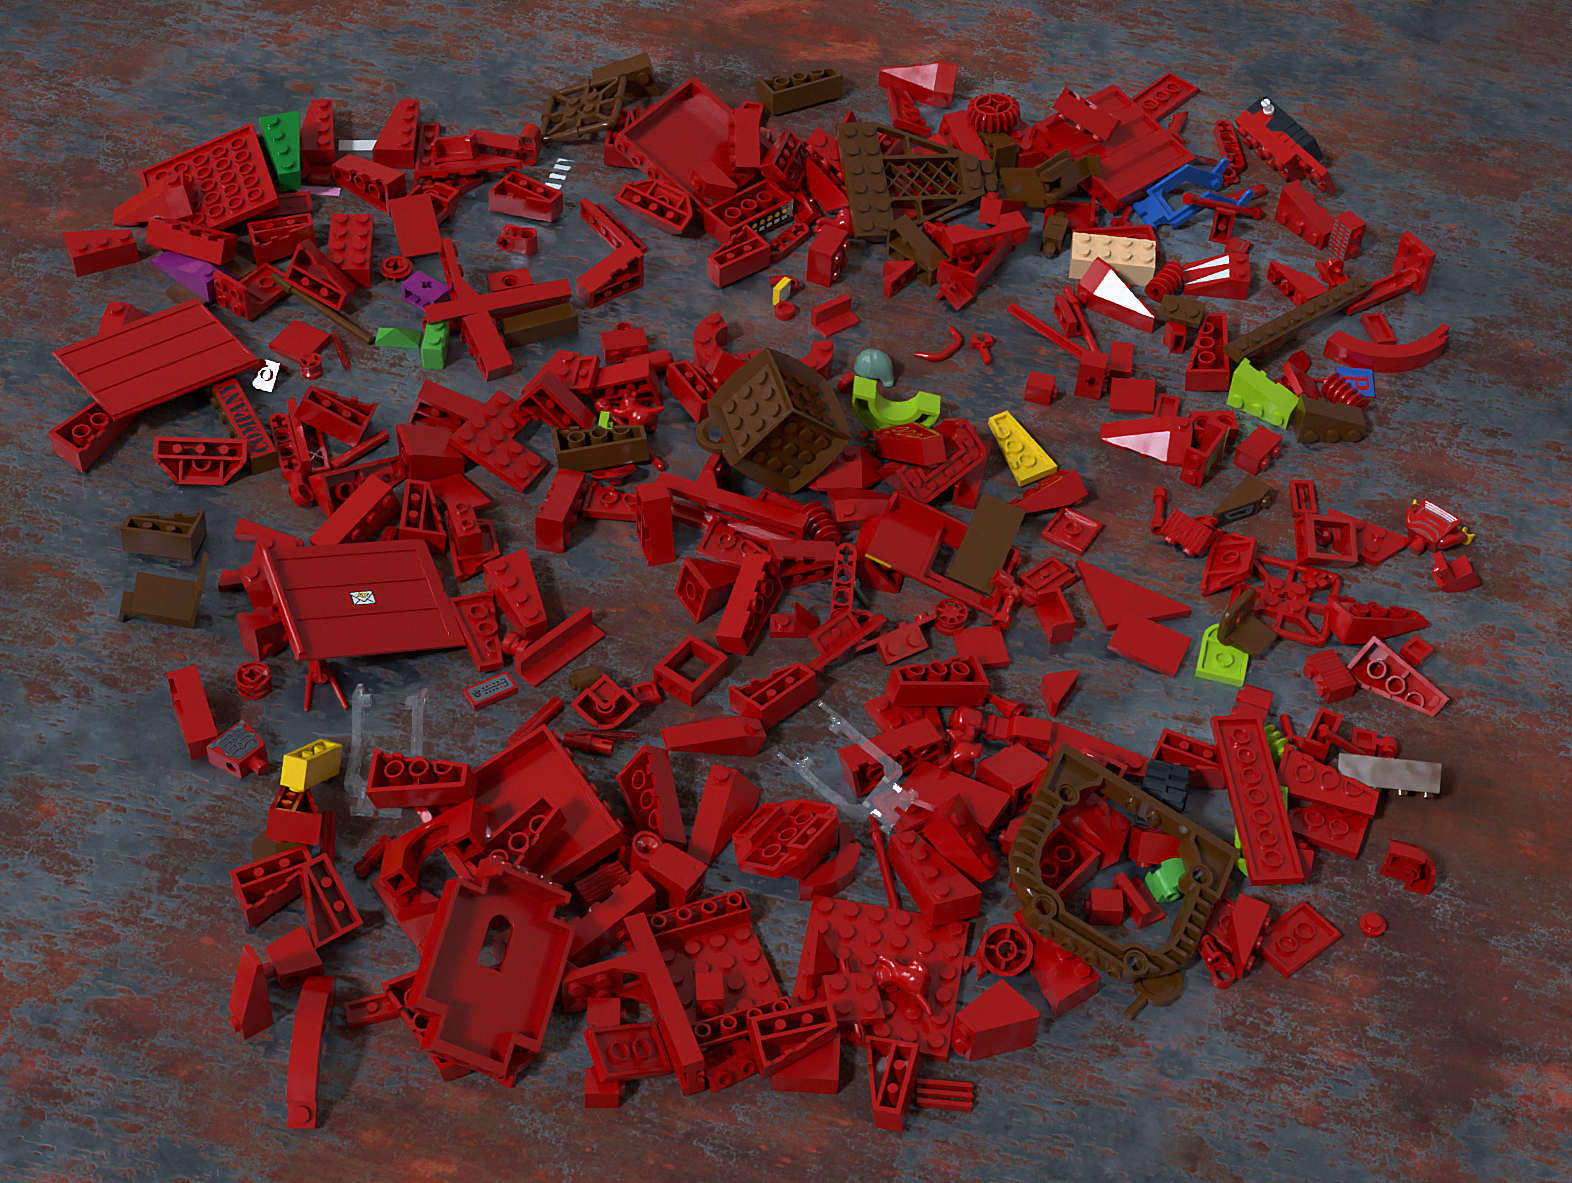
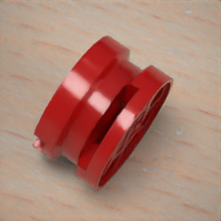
[933,599,968,636]
[235,661,272,700]

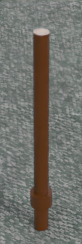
[271,273,374,345]

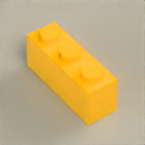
[280,739,343,792]

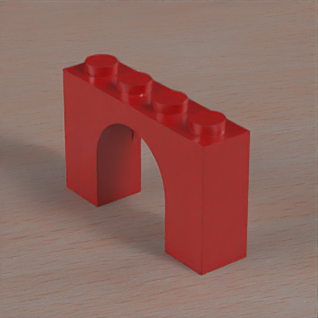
[379,797,488,898]

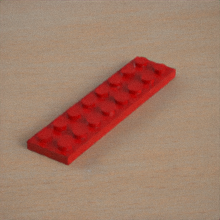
[1210,715,1304,886]

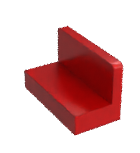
[811,293,859,338]
[1053,294,1083,338]
[568,355,601,403]
[1112,872,1165,930]

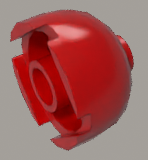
[979,922,1033,977]

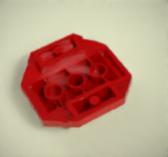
[732,799,841,880]

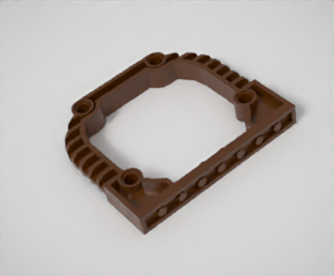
[1008,742,1239,984]

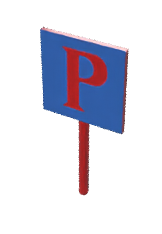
[1313,367,1375,398]

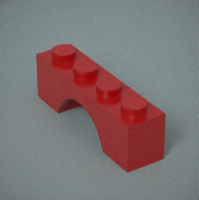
[941,211,1029,260]
[585,998,626,1108]

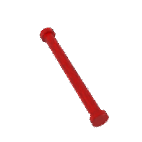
[1183,192,1262,220]

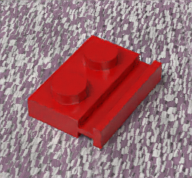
[1019,555,1077,592]

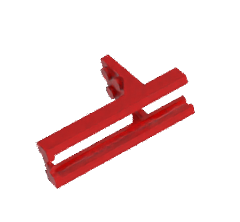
[421,237,572,332]
[656,436,809,550]
[559,912,705,1097]

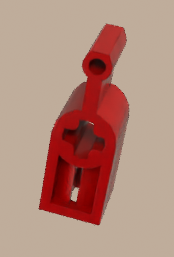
[984,715,1053,754]

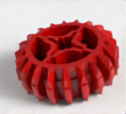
[967,92,1020,133]

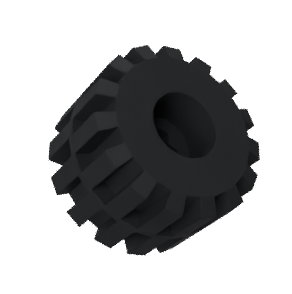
[1135,759,1190,828]

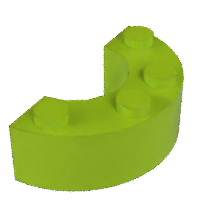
[852,376,941,431]

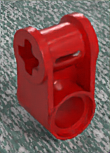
[496,224,538,255]

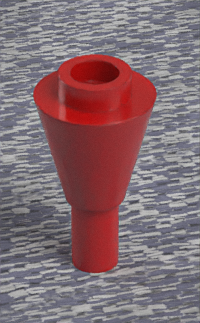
[985,691,1026,719]

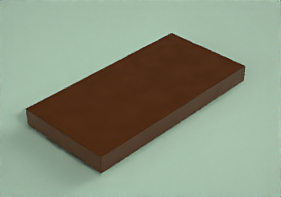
[165,252,258,308]
[947,492,1026,596]

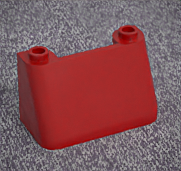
[877,418,986,503]

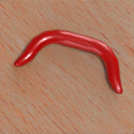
[914,325,962,361]

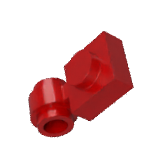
[1350,727,1398,758]

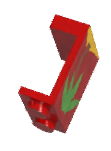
[1180,417,1230,489]

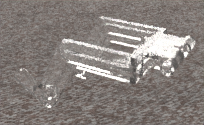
[344,684,429,819]
[777,700,919,834]

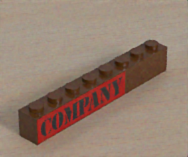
[203,375,280,475]

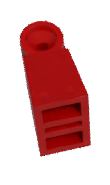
[628,831,708,909]

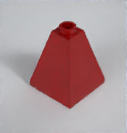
[674,557,739,624]

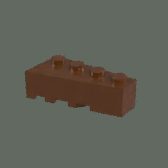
[756,66,843,115]
[551,425,650,472]

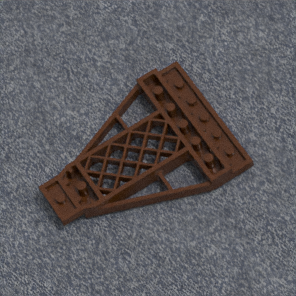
[835,122,1001,242]

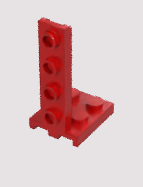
[1342,230,1436,316]

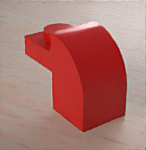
[1431,551,1480,593]

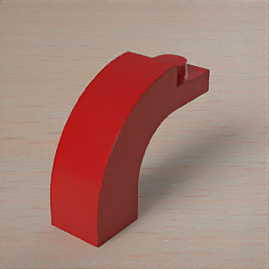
[798,822,861,901]

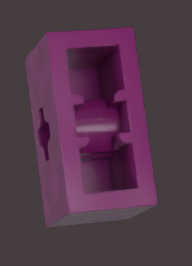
[401,271,451,311]

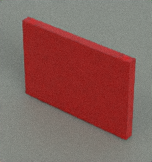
[430,473,491,511]

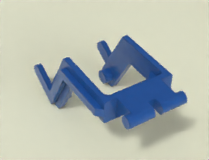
[1132,157,1255,232]

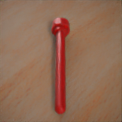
[594,397,665,471]

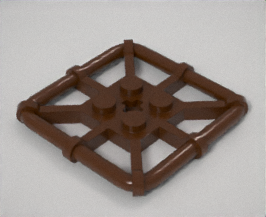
[540,72,628,145]

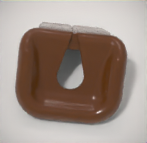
[1217,588,1278,659]

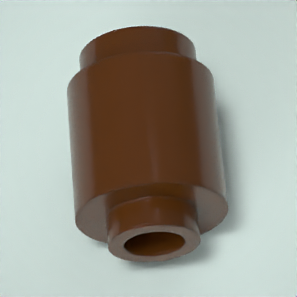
[568,665,605,694]

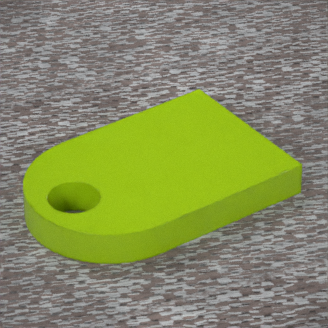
[1195,623,1249,687]

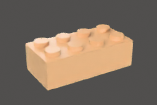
[1069,232,1156,286]

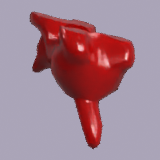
[813,208,872,241]
[612,391,665,431]
[939,724,983,777]
[875,955,934,1017]

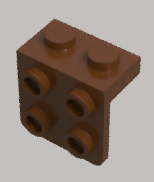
[1157,294,1206,330]

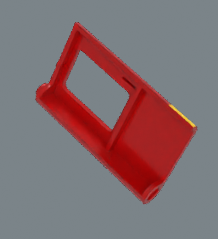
[865,489,1023,618]

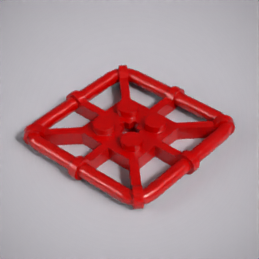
[1227,553,1341,648]

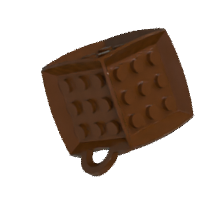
[696,348,851,494]

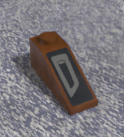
[1212,474,1271,528]

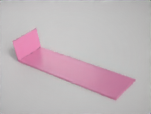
[295,186,341,196]

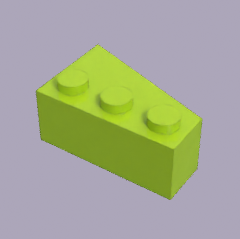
[1226,358,1299,430]

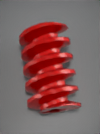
[1144,261,1186,303]
[1321,373,1369,413]
[800,501,843,546]

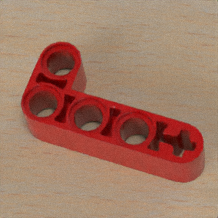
[466,124,542,166]
[830,543,873,639]

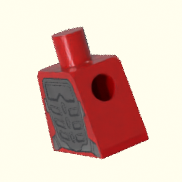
[206,719,270,779]

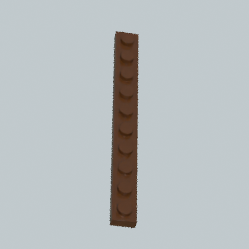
[1222,276,1373,364]

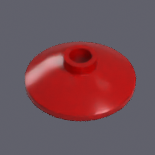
[591,464,636,485]

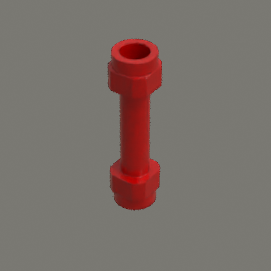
[1151,487,1168,535]

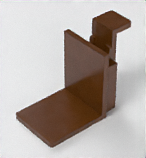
[999,148,1104,208]
[118,552,208,629]

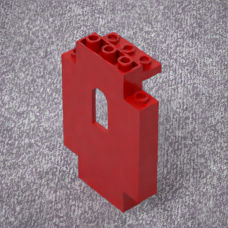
[405,855,577,1078]

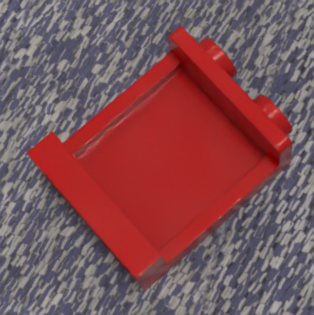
[1043,195,1099,234]

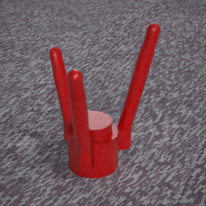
[304,659,348,711]

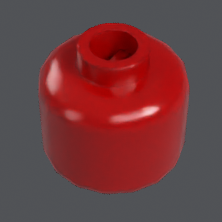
[948,705,986,738]

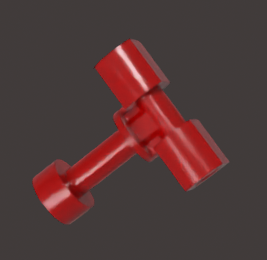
[991,569,1037,630]

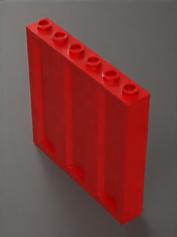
[1029,84,1197,214]

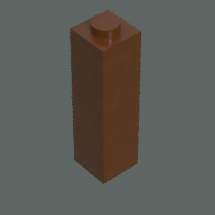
[497,302,579,350]

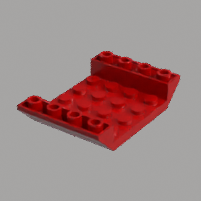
[646,889,794,1049]

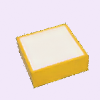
[772,277,791,305]

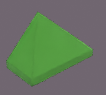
[375,328,422,349]

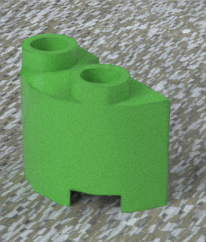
[1145,857,1196,903]

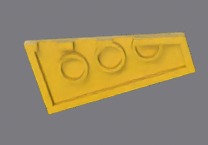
[988,411,1057,487]

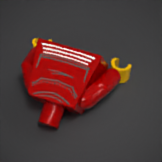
[1405,498,1475,555]

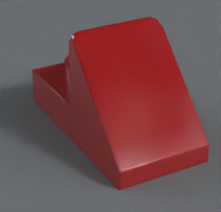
[883,260,917,299]
[769,602,818,638]

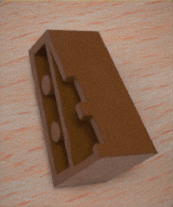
[592,52,661,99]
[1292,393,1366,443]
[120,510,207,560]

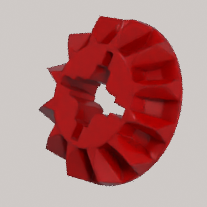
[379,256,413,282]

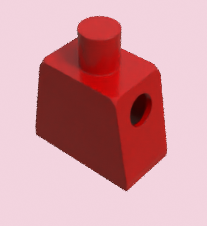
[263,926,325,990]

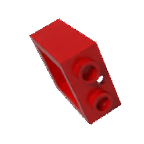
[1294,513,1359,569]
[653,634,728,707]

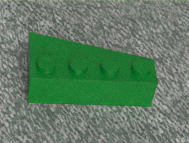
[259,111,301,192]

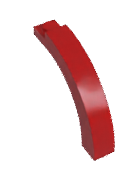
[1323,323,1450,373]
[286,975,337,1129]

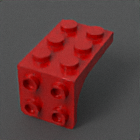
[213,262,288,322]

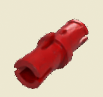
[562,731,615,756]

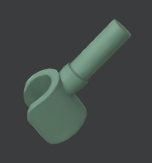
[845,578,870,606]

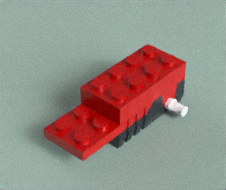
[1235,96,1337,196]

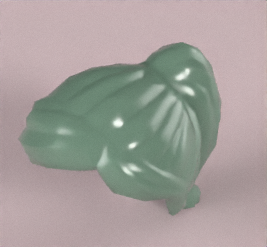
[854,348,894,387]

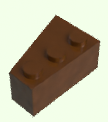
[885,214,947,287]

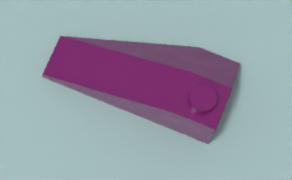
[151,251,241,303]

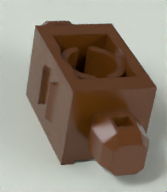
[1040,211,1069,258]

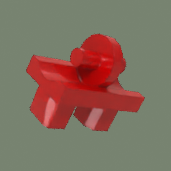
[1315,258,1350,291]

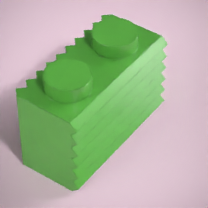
[421,321,450,369]

